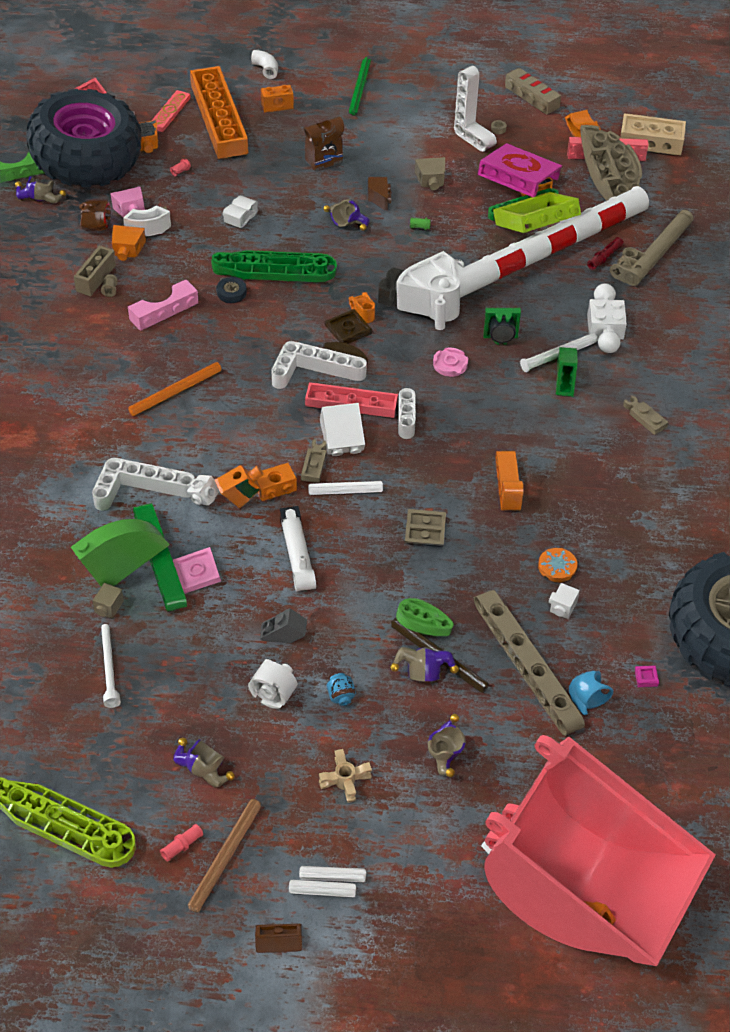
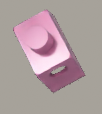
[110,187,145,217]

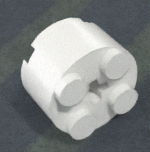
[248,659,298,709]

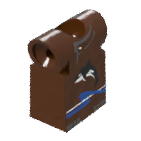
[303,116,344,171]

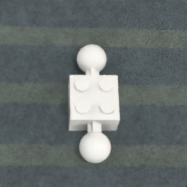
[587,284,627,353]

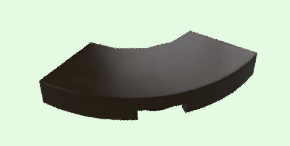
[323,342,368,363]

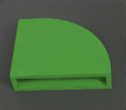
[71,519,169,587]

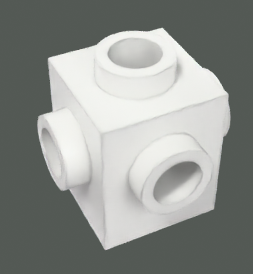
[186,475,220,505]

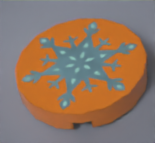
[538,548,577,582]

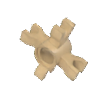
[319,749,372,803]

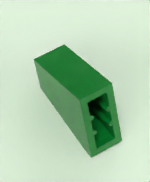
[556,347,578,397]

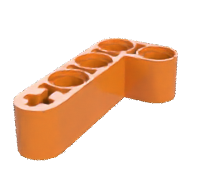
[496,451,523,511]

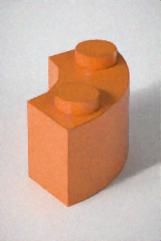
[565,110,601,137]

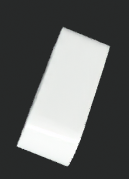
[398,388,415,439]

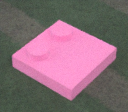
[173,547,221,594]

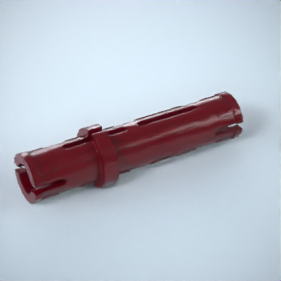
[587,237,624,270]

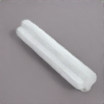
[299,866,366,882]
[289,880,356,897]

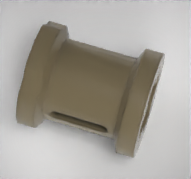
[101,274,118,297]

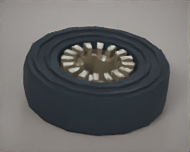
[216,277,247,303]

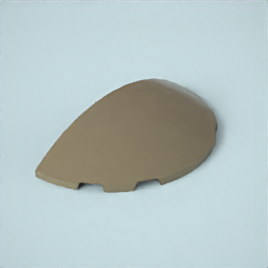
[580,125,642,201]

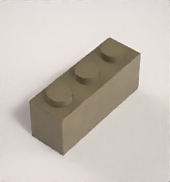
[74,245,116,296]

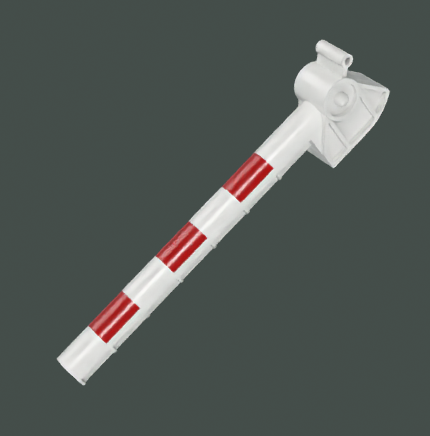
[397,186,649,330]

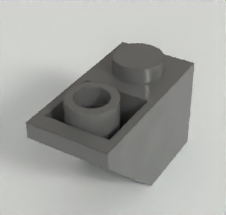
[260,608,307,643]

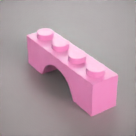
[128,280,198,331]

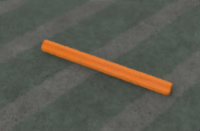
[128,362,221,416]

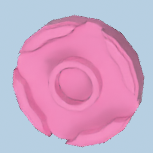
[433,348,468,377]

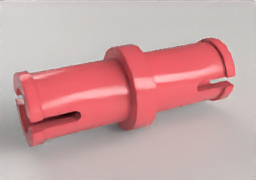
[160,824,203,862]

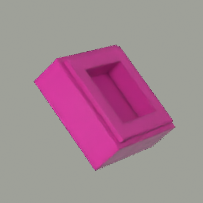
[634,666,659,687]

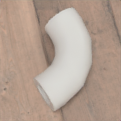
[251,50,278,79]

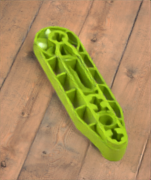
[0,777,136,868]

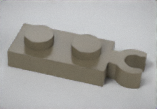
[623,395,669,435]
[301,439,326,483]

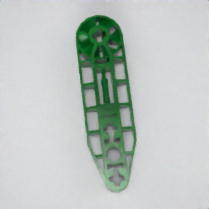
[211,250,337,282]

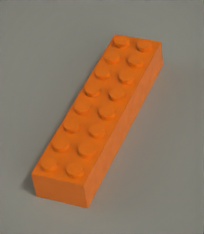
[190,66,249,159]

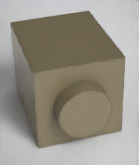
[93,583,124,619]

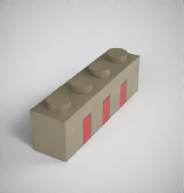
[505,68,561,115]

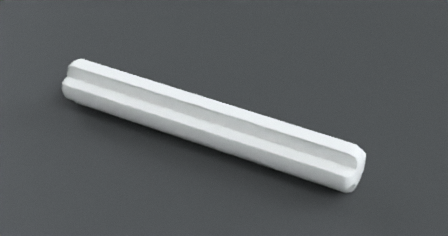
[308,481,383,495]

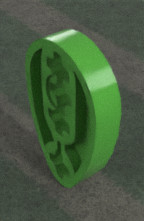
[396,598,453,636]

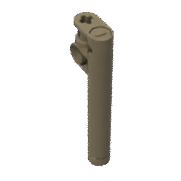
[610,210,693,286]

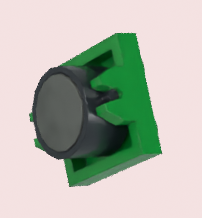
[483,308,521,345]

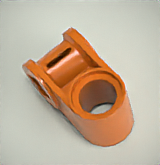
[349,292,375,323]

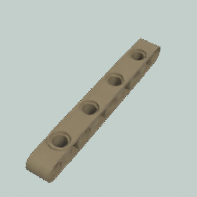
[474,590,585,736]

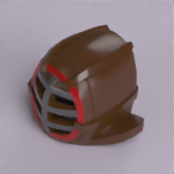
[79,200,112,231]

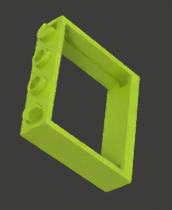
[493,192,581,233]

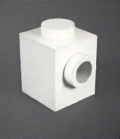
[549,583,580,619]

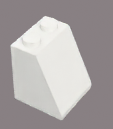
[320,403,365,456]

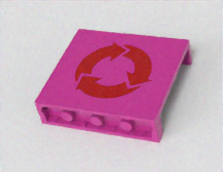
[478,143,562,197]

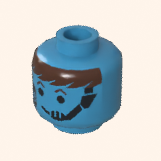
[326,673,356,706]

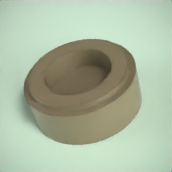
[491,120,507,134]

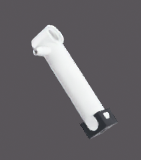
[280,506,316,592]

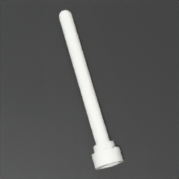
[101,624,121,708]

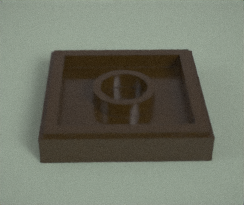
[325,309,372,344]

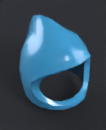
[569,671,613,715]

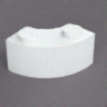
[123,206,171,236]

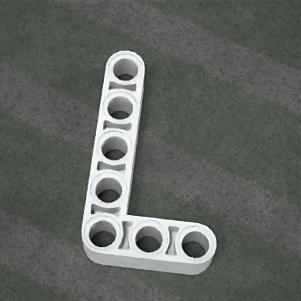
[454,66,497,152]
[271,341,367,389]
[92,458,195,511]

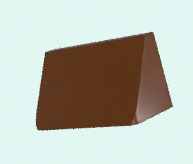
[255,923,302,953]

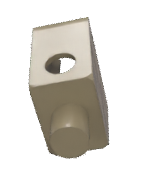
[415,157,445,190]

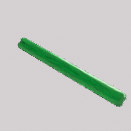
[349,57,371,116]

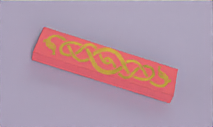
[152,90,191,132]

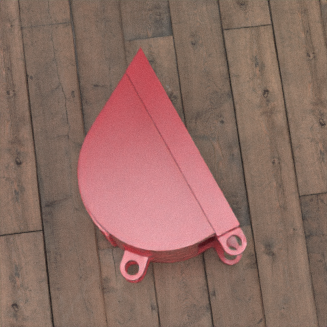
[484,735,716,966]

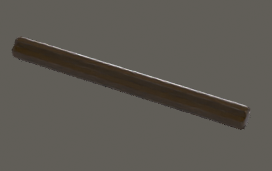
[391,617,489,693]

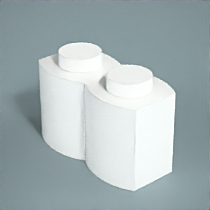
[223,195,258,228]

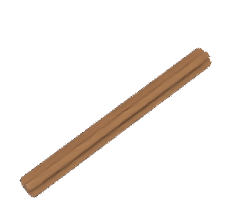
[188,799,261,913]

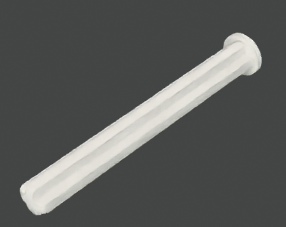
[520,333,598,372]

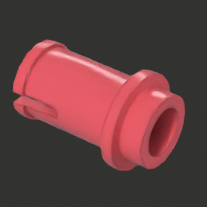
[170,159,191,177]

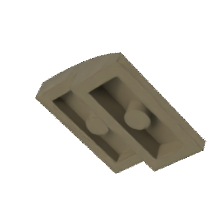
[405,509,446,546]

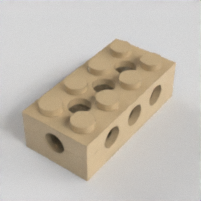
[620,113,686,155]

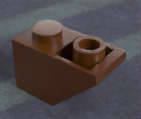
[368,177,391,210]

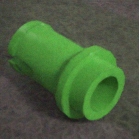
[410,217,431,230]

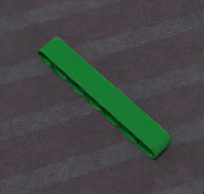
[133,503,187,612]

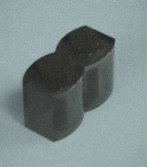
[378,267,404,306]

